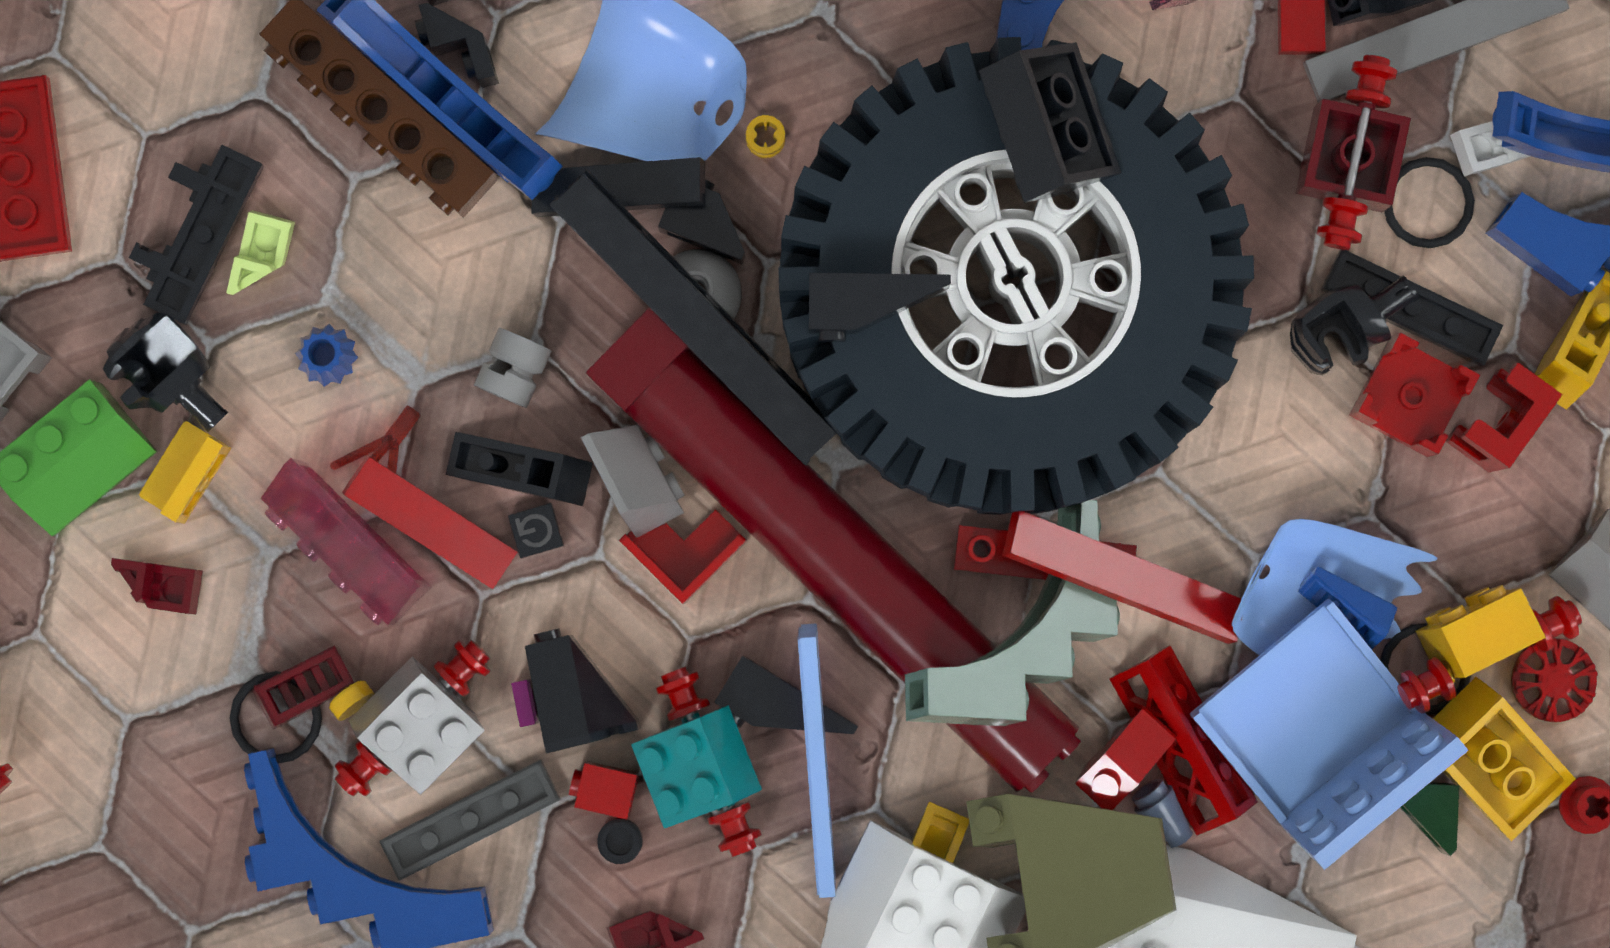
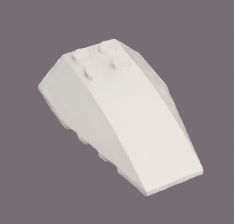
[820,820,1026,948]
[1108,844,1357,948]

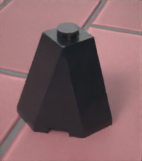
[525,628,641,754]

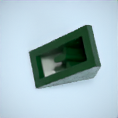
[1400,782,1459,856]

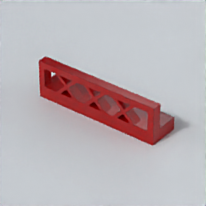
[1109,645,1258,836]

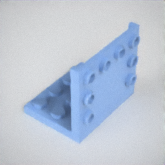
[1190,599,1468,870]

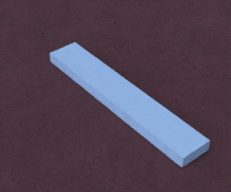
[798,624,836,898]

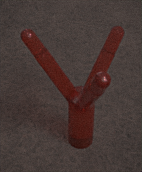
[330,405,421,473]

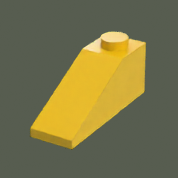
[1535,268,1610,410]

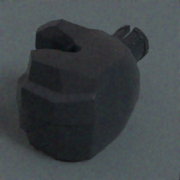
[1290,275,1419,376]
[103,313,228,432]

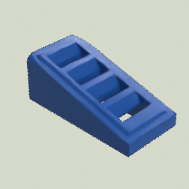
[1298,567,1398,650]

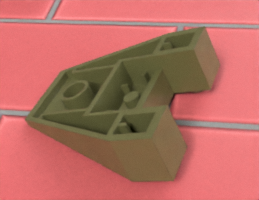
[966,794,1177,948]

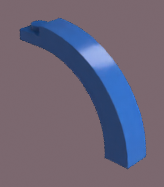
[1492,91,1610,173]

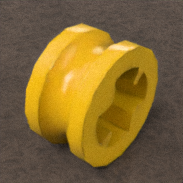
[745,115,786,158]

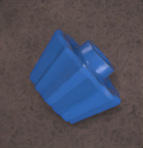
[295,324,358,387]

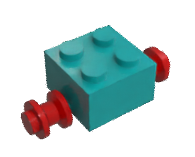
[631,666,762,857]

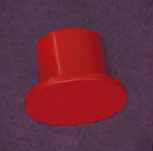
[1559,776,1610,834]

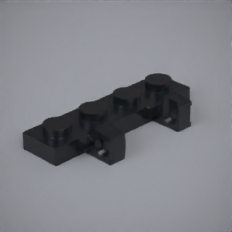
[129,145,264,325]

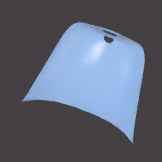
[535,0,747,161]

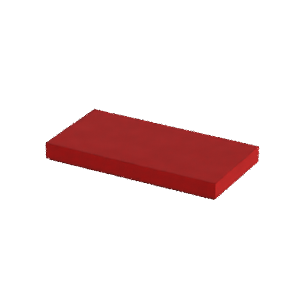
[0,75,72,262]

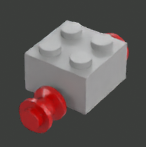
[335,640,491,797]

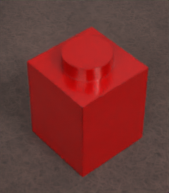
[569,761,640,820]

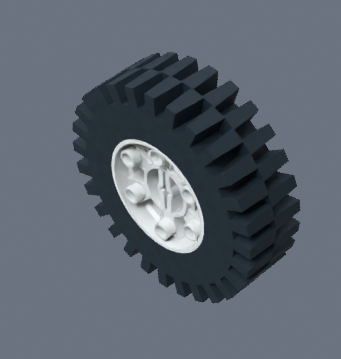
[778,37,1254,515]

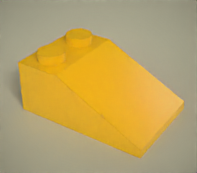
[1433,677,1576,842]

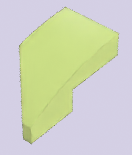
[226,210,295,295]

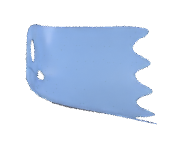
[1232,519,1437,655]

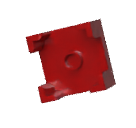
[1349,332,1480,457]
[1446,362,1563,473]

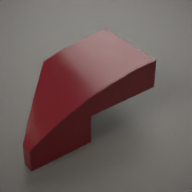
[111,558,203,615]
[606,911,704,948]

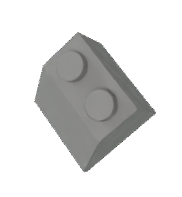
[581,425,685,538]

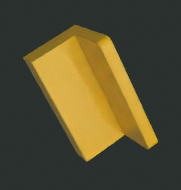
[139,421,231,524]

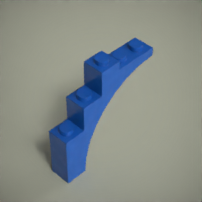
[317,0,563,200]
[1485,192,1610,297]
[244,748,494,948]

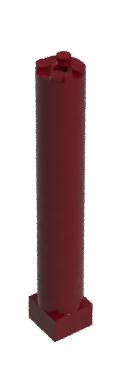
[585,308,1081,793]

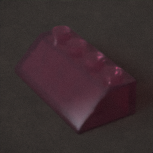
[260,458,432,625]

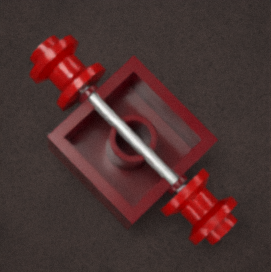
[1295,55,1411,250]

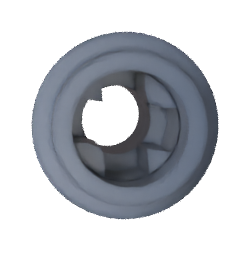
[1132,778,1193,848]

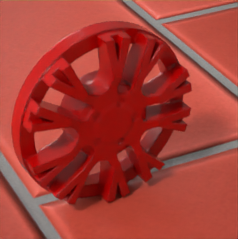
[1511,638,1598,722]

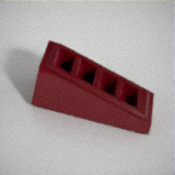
[253,645,354,730]

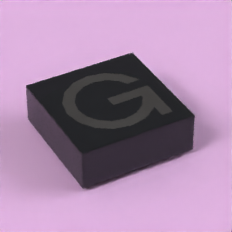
[508,503,564,559]

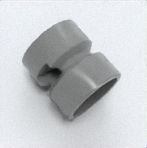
[474,328,552,408]

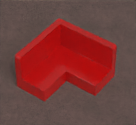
[619,509,747,604]

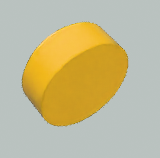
[329,680,375,721]

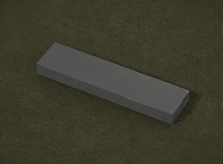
[380,759,561,881]

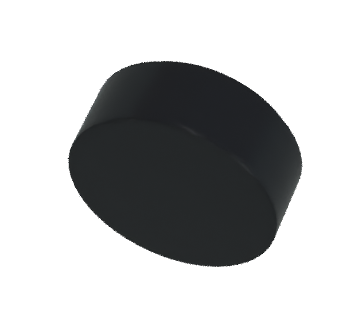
[597,818,643,864]

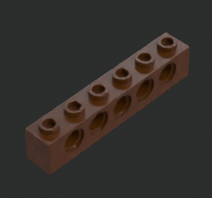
[259,0,499,218]

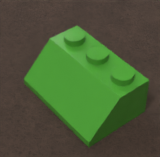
[0,379,158,536]

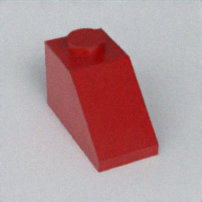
[1075,706,1177,810]

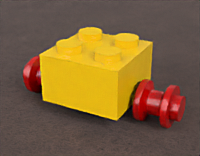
[1397,585,1582,714]

